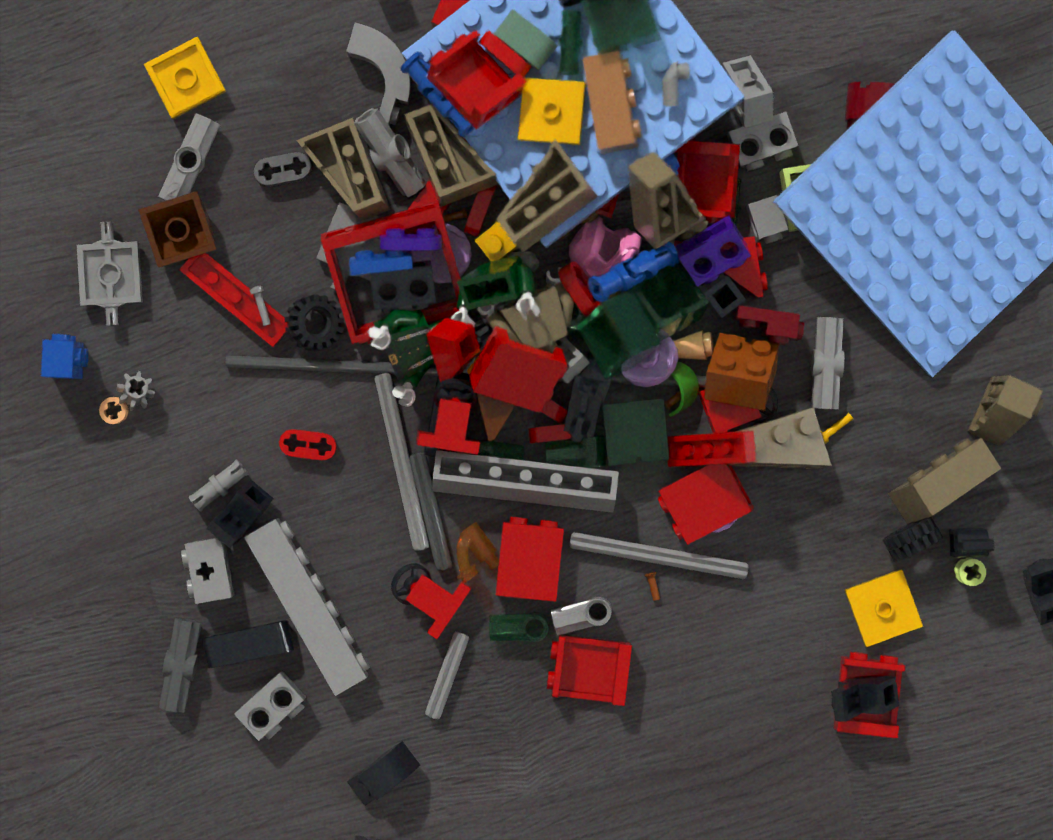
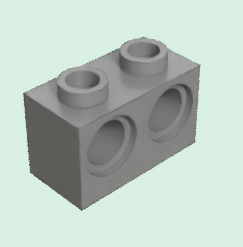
[722,55,773,128]
[726,112,798,172]
[234,670,306,741]

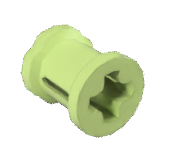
[954,557,986,586]

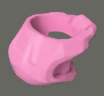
[569,217,642,278]

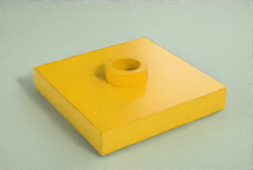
[144,36,226,119]
[518,78,586,145]
[844,569,923,647]

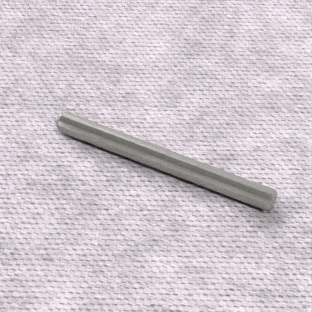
[375,373,429,551]
[569,532,749,579]

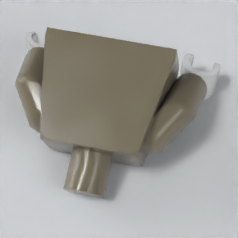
[477,267,574,353]

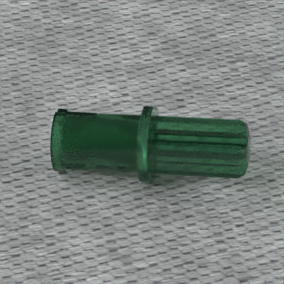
[463,437,525,460]

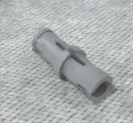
[189,459,248,512]

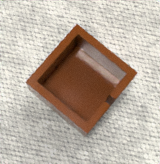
[704,333,779,411]

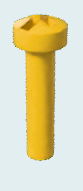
[821,413,853,444]

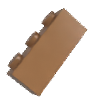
[583,51,642,154]

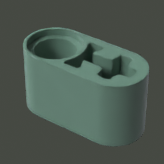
[493,9,558,70]

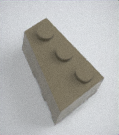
[405,104,497,207]
[296,118,390,221]
[497,139,598,252]
[628,151,705,249]
[967,375,1044,446]
[728,407,832,469]
[888,438,1001,524]

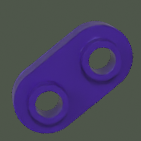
[380,229,442,250]

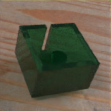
[582,0,661,54]
[618,261,710,345]
[577,290,661,379]
[601,399,670,466]

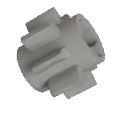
[116,371,155,411]

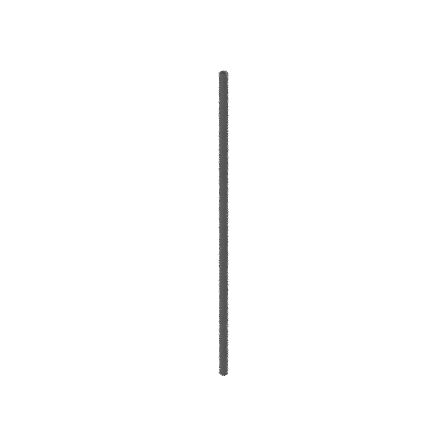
[225,355,706,388]

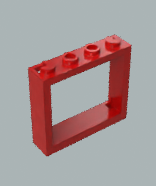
[321,201,461,344]

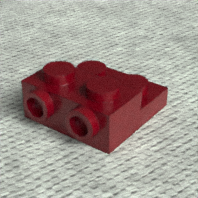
[732,305,804,345]

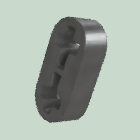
[254,152,312,186]

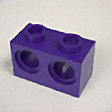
[676,216,751,287]

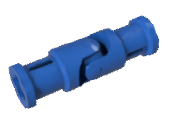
[400,52,475,137]
[588,242,679,303]

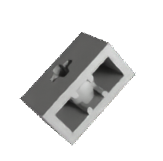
[181,538,235,604]

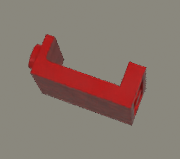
[426,30,527,130]
[675,141,740,223]
[469,326,567,413]
[658,464,754,545]
[496,516,564,602]
[547,634,632,706]
[833,652,905,738]

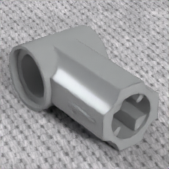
[551,596,612,636]

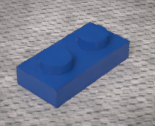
[349,250,413,276]

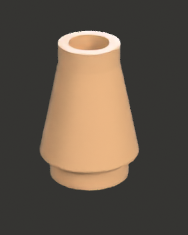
[673,330,714,360]

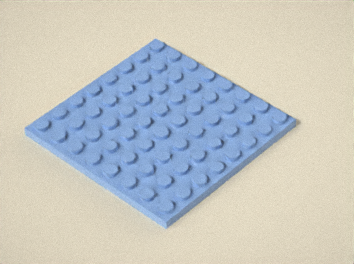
[402,0,745,248]
[773,31,1053,377]

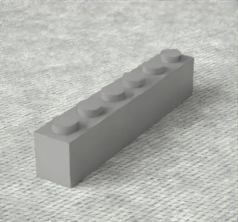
[432,450,619,513]
[244,518,370,696]

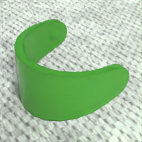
[669,362,699,417]

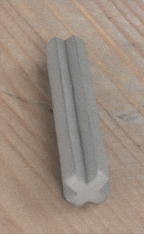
[425,632,469,719]

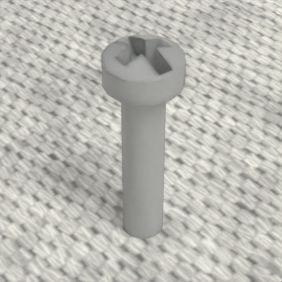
[250,286,271,326]

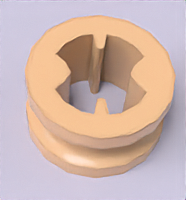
[99,397,129,424]

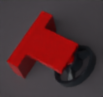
[416,378,480,455]
[698,388,778,433]
[391,563,472,639]

